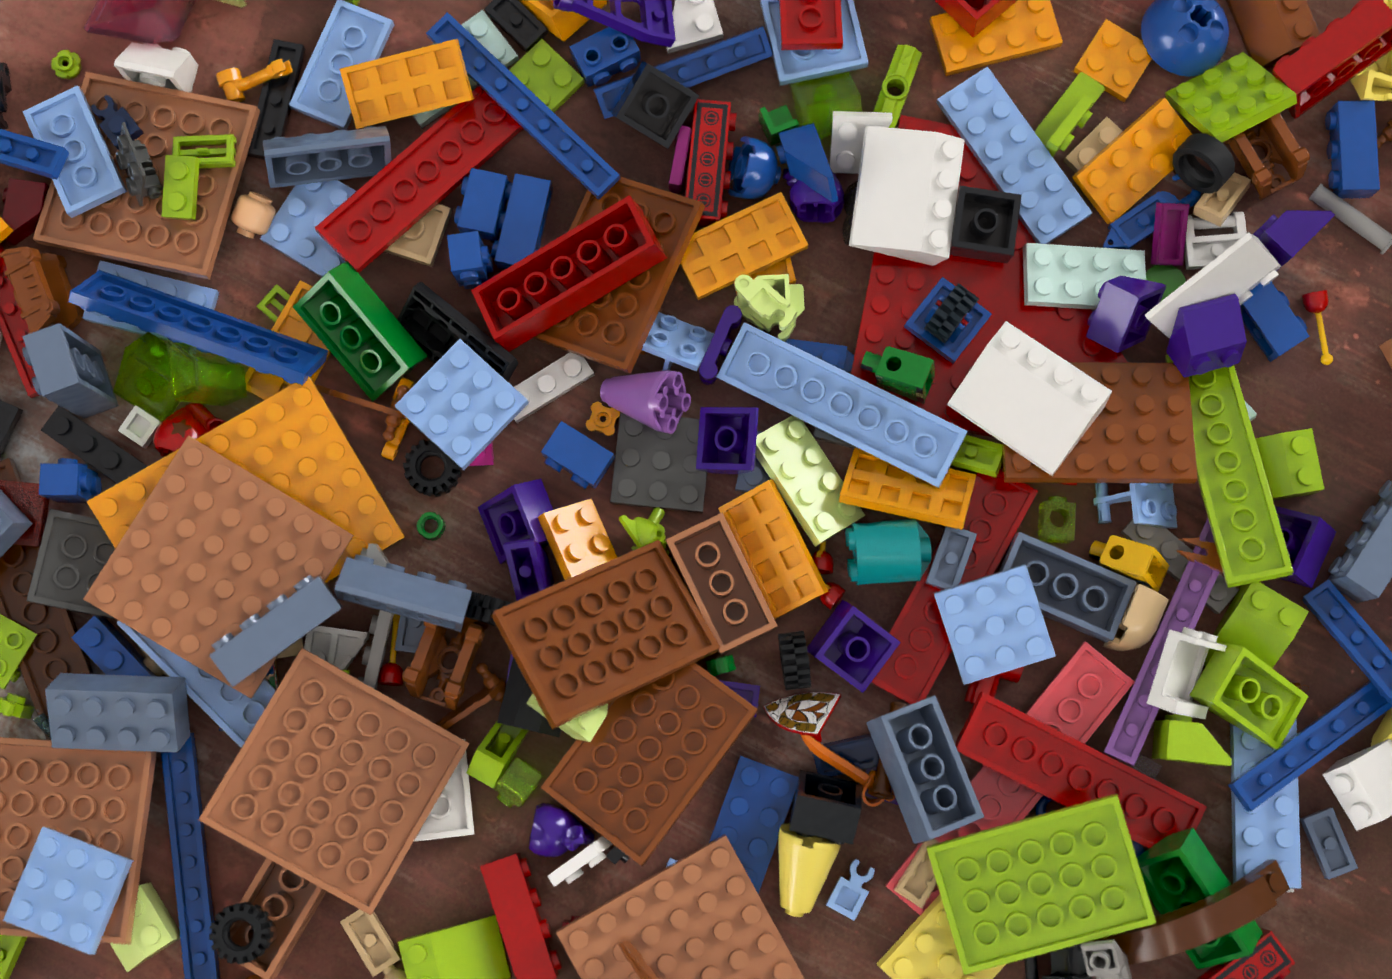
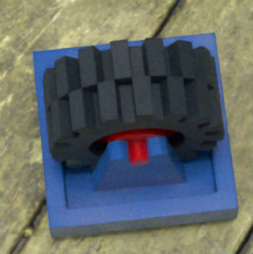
[904,277,992,364]

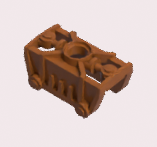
[1225,113,1310,200]
[0,246,84,334]
[402,617,489,712]

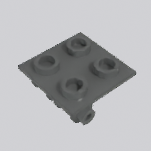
[116,122,162,206]

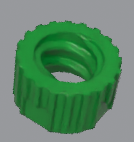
[416,512,446,541]
[706,654,736,676]

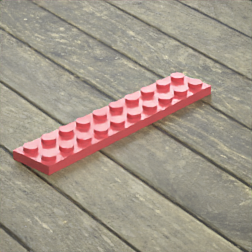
[885,641,1135,915]

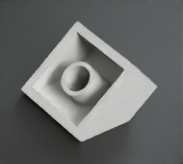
[114,41,198,93]
[1322,739,1392,831]

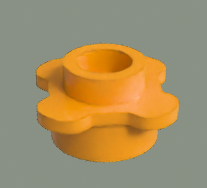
[586,402,620,436]

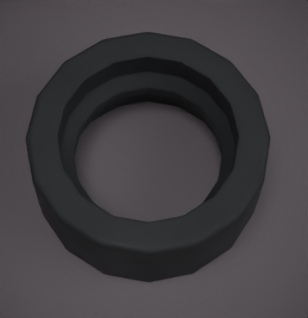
[1173,133,1235,193]

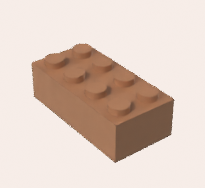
[666,512,778,656]
[230,858,327,979]

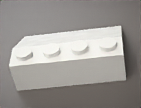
[849,126,965,266]
[1145,232,1281,339]
[948,321,1112,476]

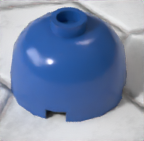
[728,136,781,199]

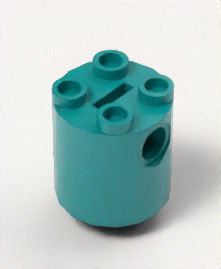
[845,519,932,585]

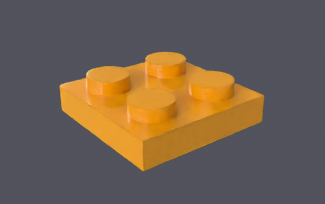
[1073,19,1152,102]

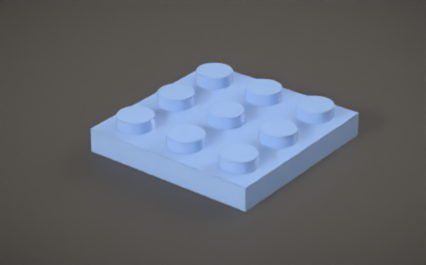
[760,0,869,86]
[260,180,356,277]
[394,339,529,471]
[934,564,1056,685]
[3,827,133,955]

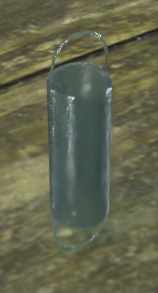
[31,709,51,739]

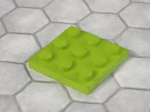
[1165,52,1297,143]

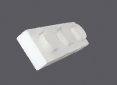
[514,352,594,423]

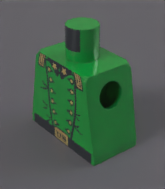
[861,346,935,404]

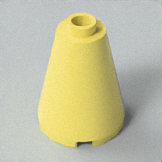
[778,823,841,917]

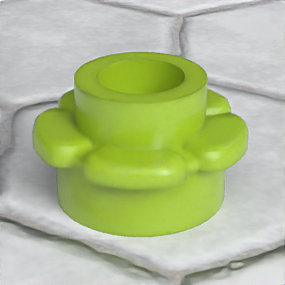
[51,50,81,79]

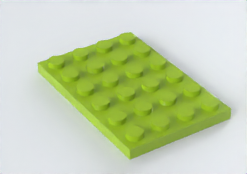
[926,794,1156,975]

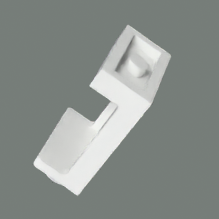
[1146,627,1227,719]

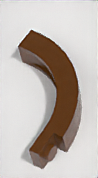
[1092,860,1290,965]

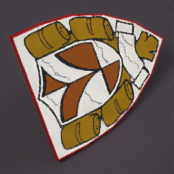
[763,692,841,743]

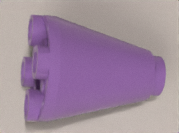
[600,370,691,434]

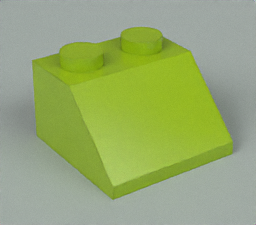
[1152,714,1232,766]

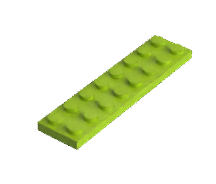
[1165,355,1293,588]

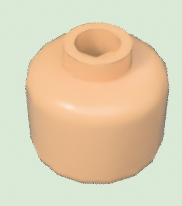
[230,191,276,239]

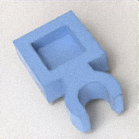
[825,859,874,921]

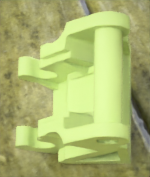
[734,274,805,342]

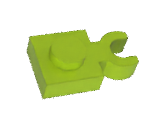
[0,692,35,719]

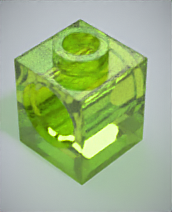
[1038,496,1076,544]
[494,757,544,808]

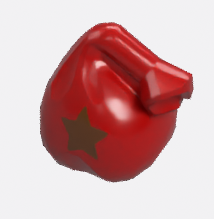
[153,402,227,458]

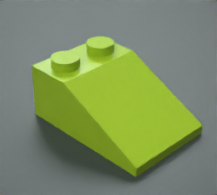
[1255,428,1325,501]
[1204,582,1309,668]
[1189,642,1309,750]
[398,915,512,979]

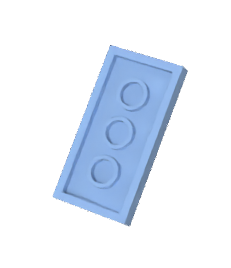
[289,0,394,130]
[23,85,127,218]
[82,260,219,349]

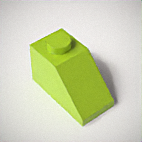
[466,720,529,789]

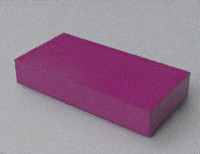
[669,126,692,194]
[1150,202,1189,266]

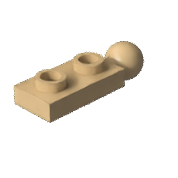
[340,909,406,979]

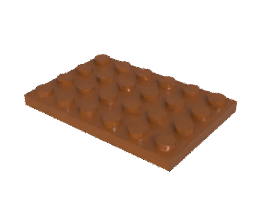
[532,177,705,374]
[1002,362,1198,483]
[492,540,720,729]
[540,663,758,866]

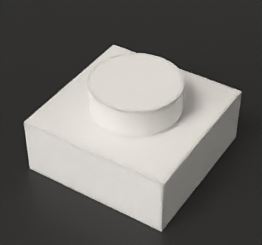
[118,405,162,449]

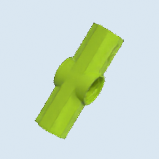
[873,44,922,128]

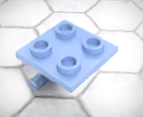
[642,312,714,371]
[1093,483,1177,529]

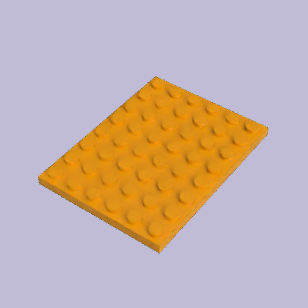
[86,377,405,583]

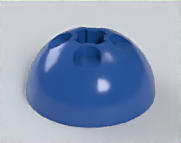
[1141,0,1229,77]

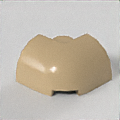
[1103,584,1168,652]

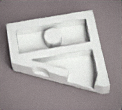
[304,626,370,670]

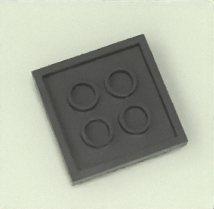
[610,412,707,513]
[26,509,117,620]

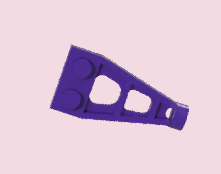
[553,0,676,48]

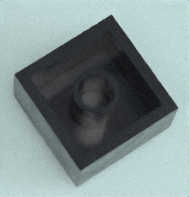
[611,60,700,149]
[950,186,1022,264]
[789,770,862,845]

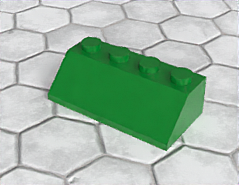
[293,261,427,402]
[1137,827,1263,970]

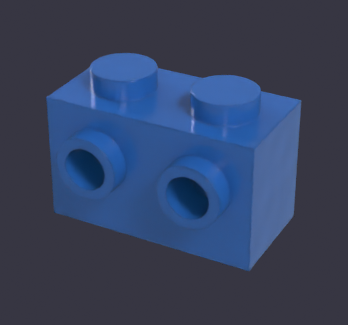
[569,27,641,87]
[454,168,509,241]
[447,231,493,289]
[541,421,615,489]
[39,458,102,503]

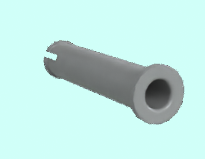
[1309,183,1392,255]

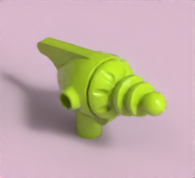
[619,507,675,567]

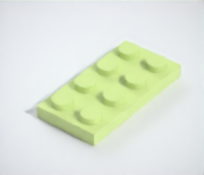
[755,416,865,547]

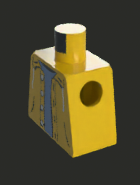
[1089,535,1170,592]

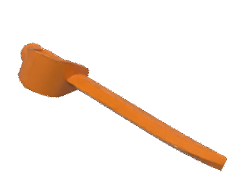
[800,734,895,807]

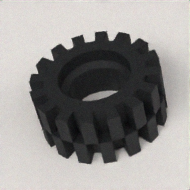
[403,439,462,497]
[465,592,511,627]
[778,631,811,691]
[209,902,274,964]

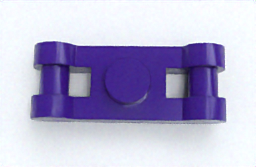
[699,305,742,385]

